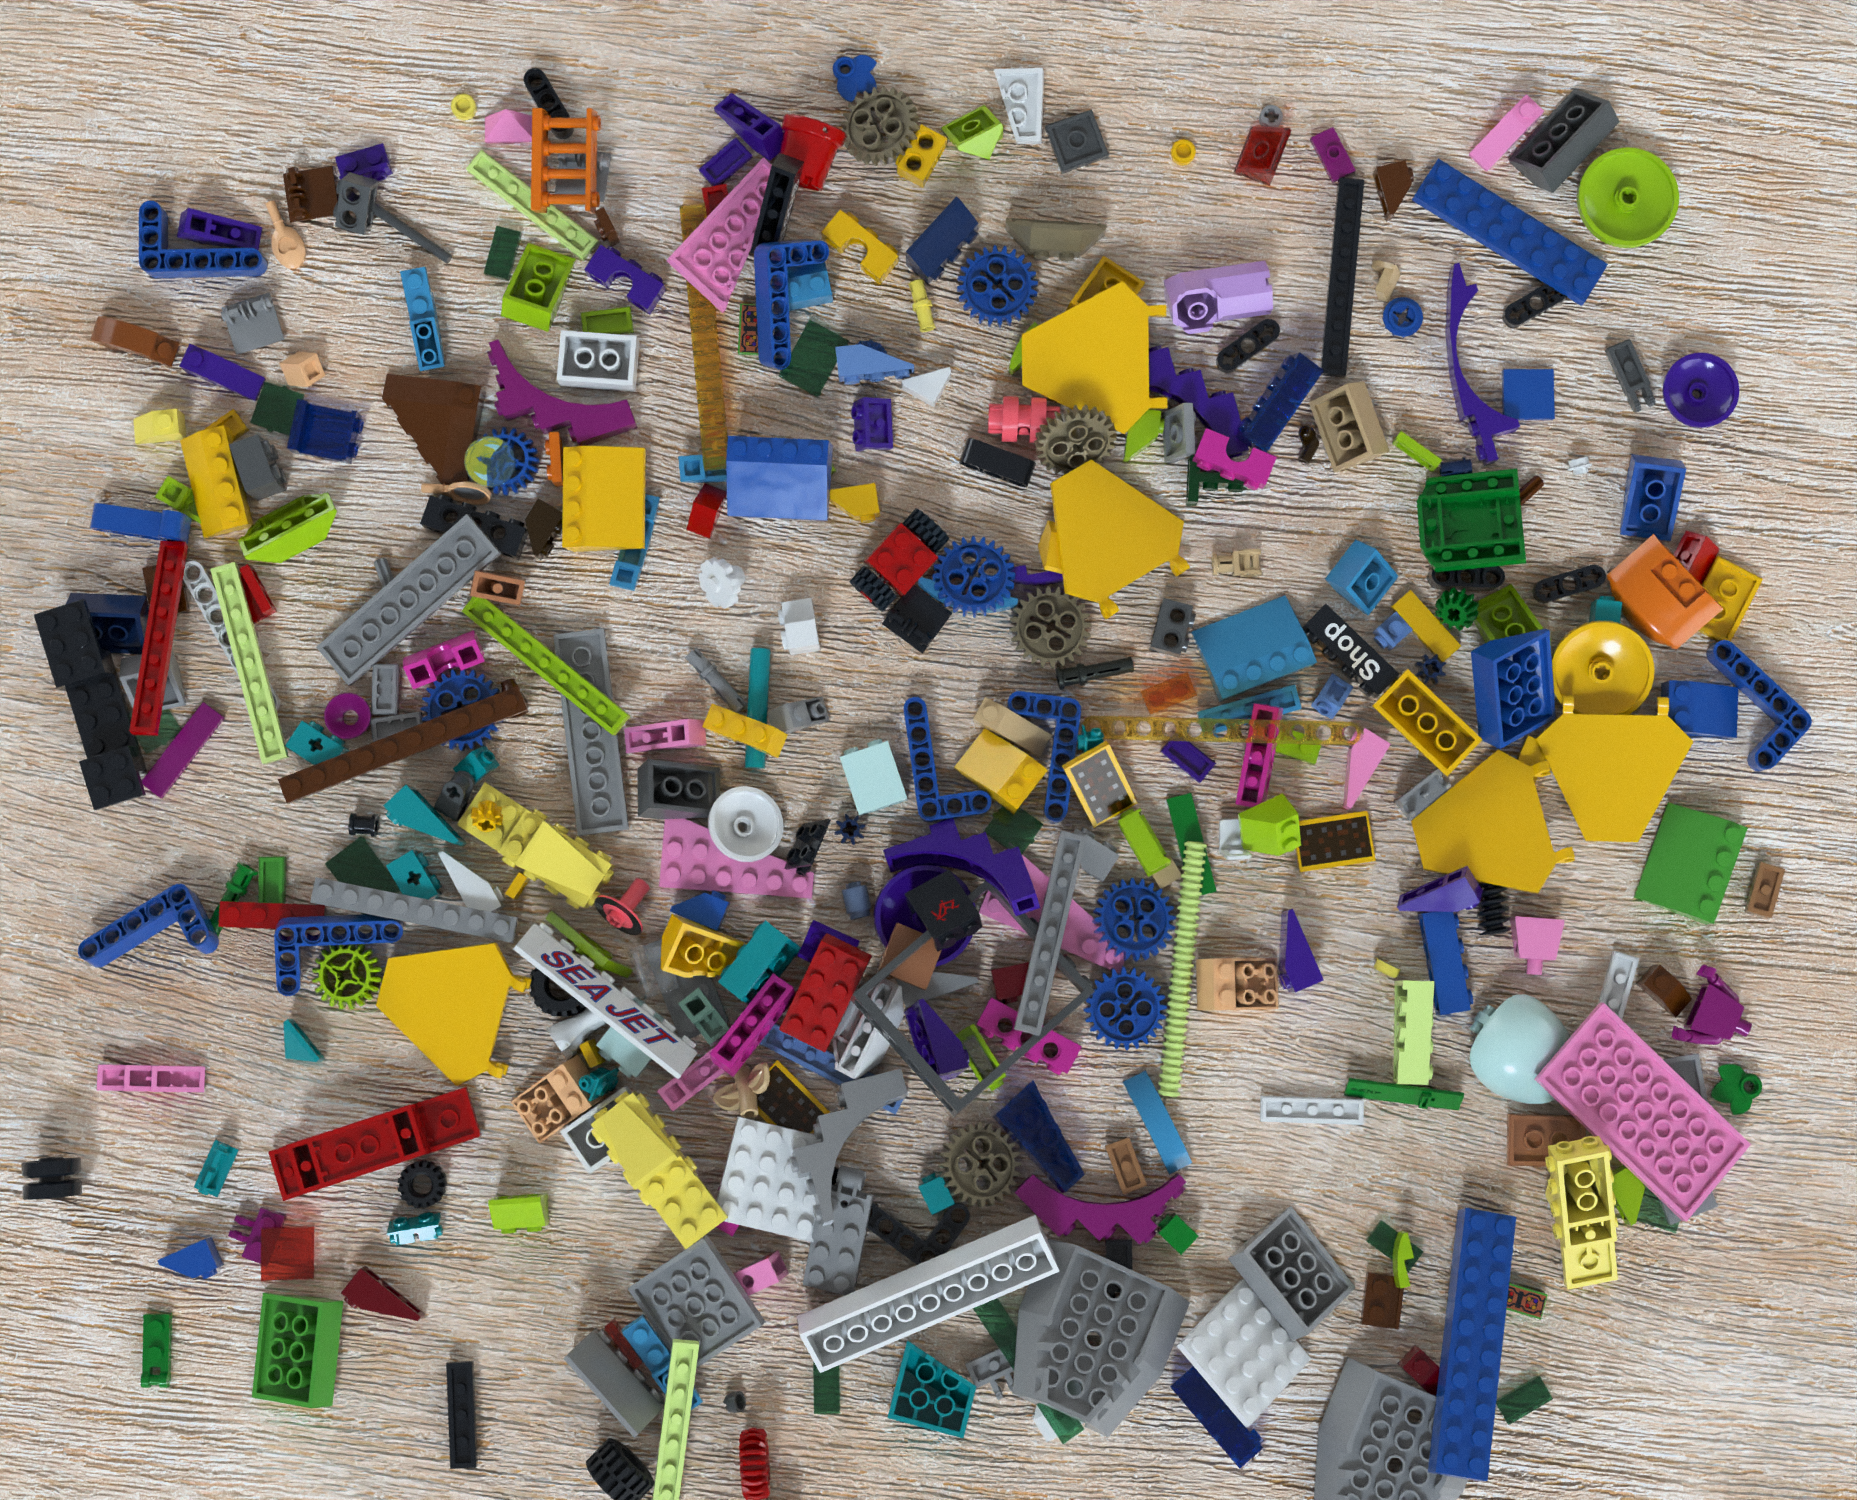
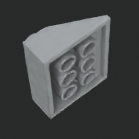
[1228,1206,1356,1340]
[563,1328,665,1438]

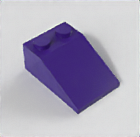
[1277,909,1324,993]
[904,999,969,1081]

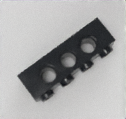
[420,494,528,560]

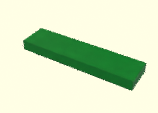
[1166,793,1217,895]

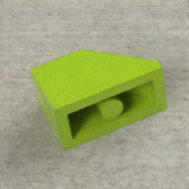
[1123,409,1165,462]
[1612,1165,1645,1226]

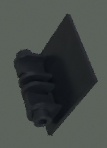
[882,585,952,654]
[784,819,831,876]

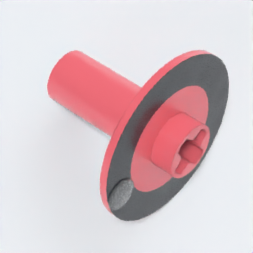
[594,878,650,935]

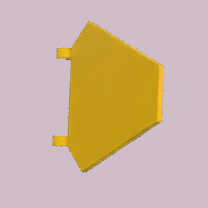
[1022,281,1168,434]
[1050,459,1190,619]
[1536,695,1694,842]
[1411,749,1575,894]
[376,942,532,1086]

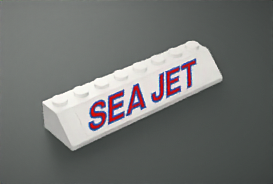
[513,922,698,1079]

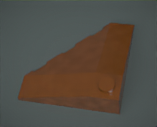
[382,374,486,485]

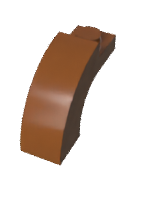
[90,317,180,367]

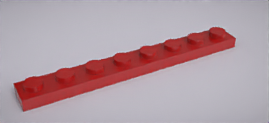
[129,541,188,736]

